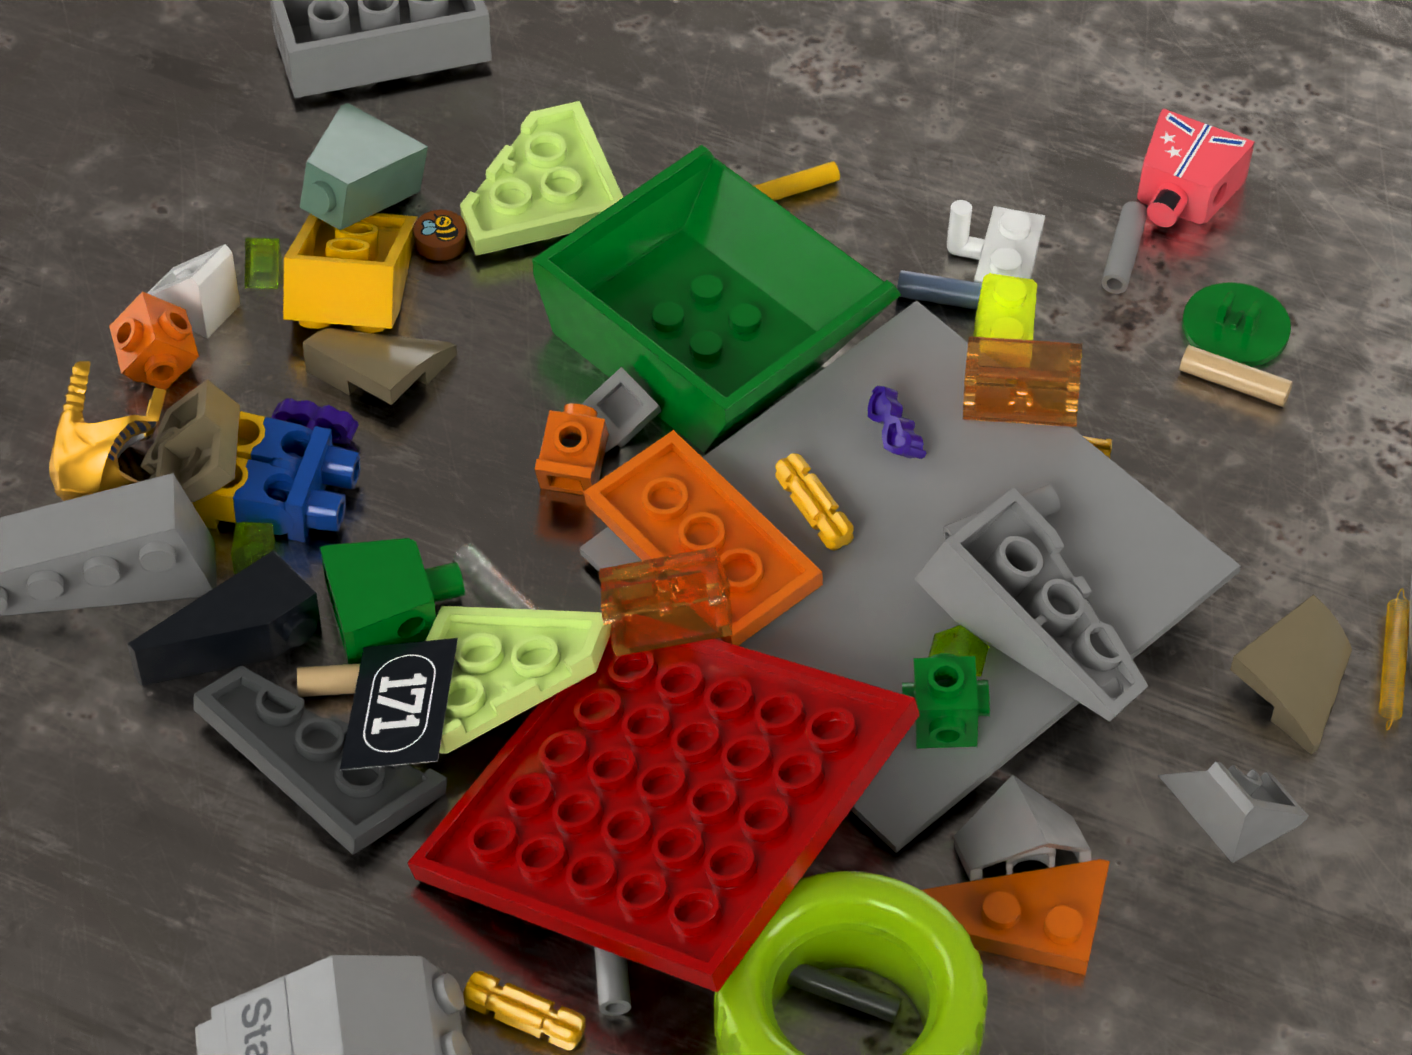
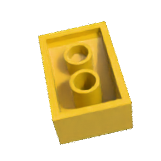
[283,213,418,333]

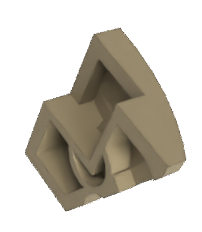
[303,328,457,405]
[140,379,240,503]
[1230,594,1352,755]

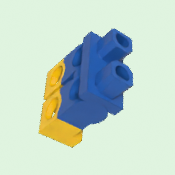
[192,411,361,543]

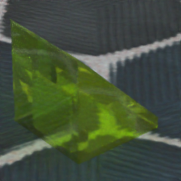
[245,238,282,289]
[231,522,276,574]
[928,625,989,677]

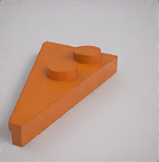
[922,859,1110,975]

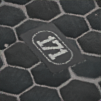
[340,638,458,770]

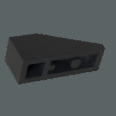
[128,550,322,686]

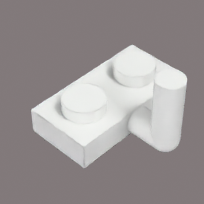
[946,200,1045,283]

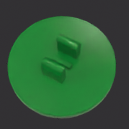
[1182,282,1291,367]

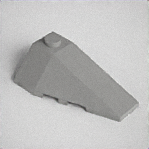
[914,487,1148,722]

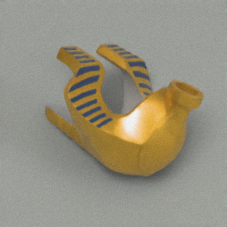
[49,361,166,501]

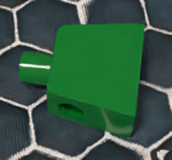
[320,538,465,664]

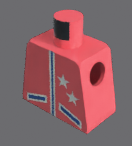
[1137,108,1255,227]

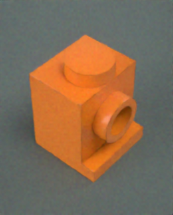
[534,403,609,495]

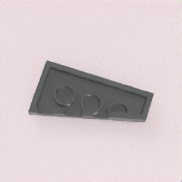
[194,666,447,855]

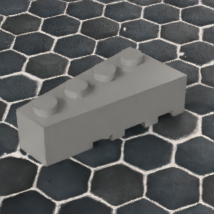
[0,473,217,616]

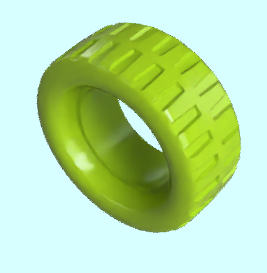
[714,871,988,1055]

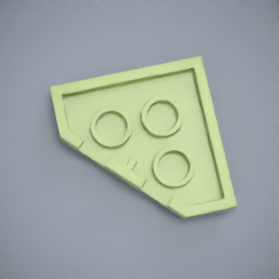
[460,101,623,256]
[426,606,612,754]

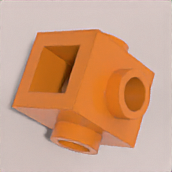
[109,291,199,390]

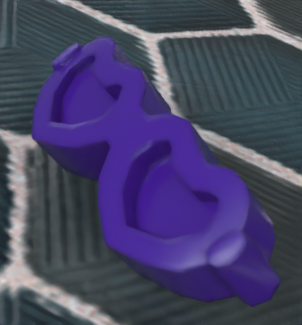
[867,385,927,459]
[271,398,359,444]

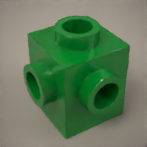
[902,653,990,749]

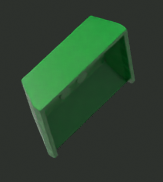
[532,145,901,453]

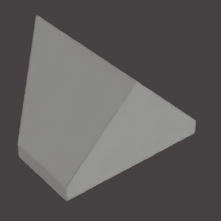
[1158,762,1309,863]
[954,775,1091,881]

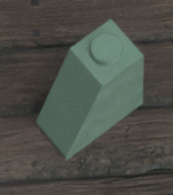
[300,103,428,230]

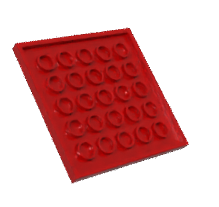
[407,610,920,993]

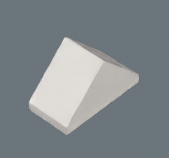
[147,244,241,339]

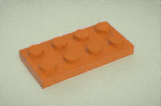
[584,430,823,646]

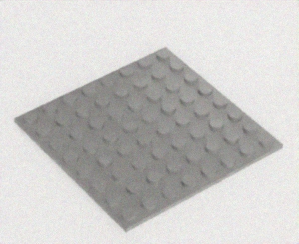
[579,301,1241,853]

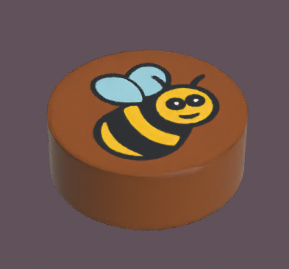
[413,210,467,261]

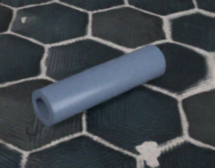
[897,270,982,310]

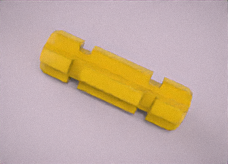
[775,453,854,551]
[463,971,586,1050]

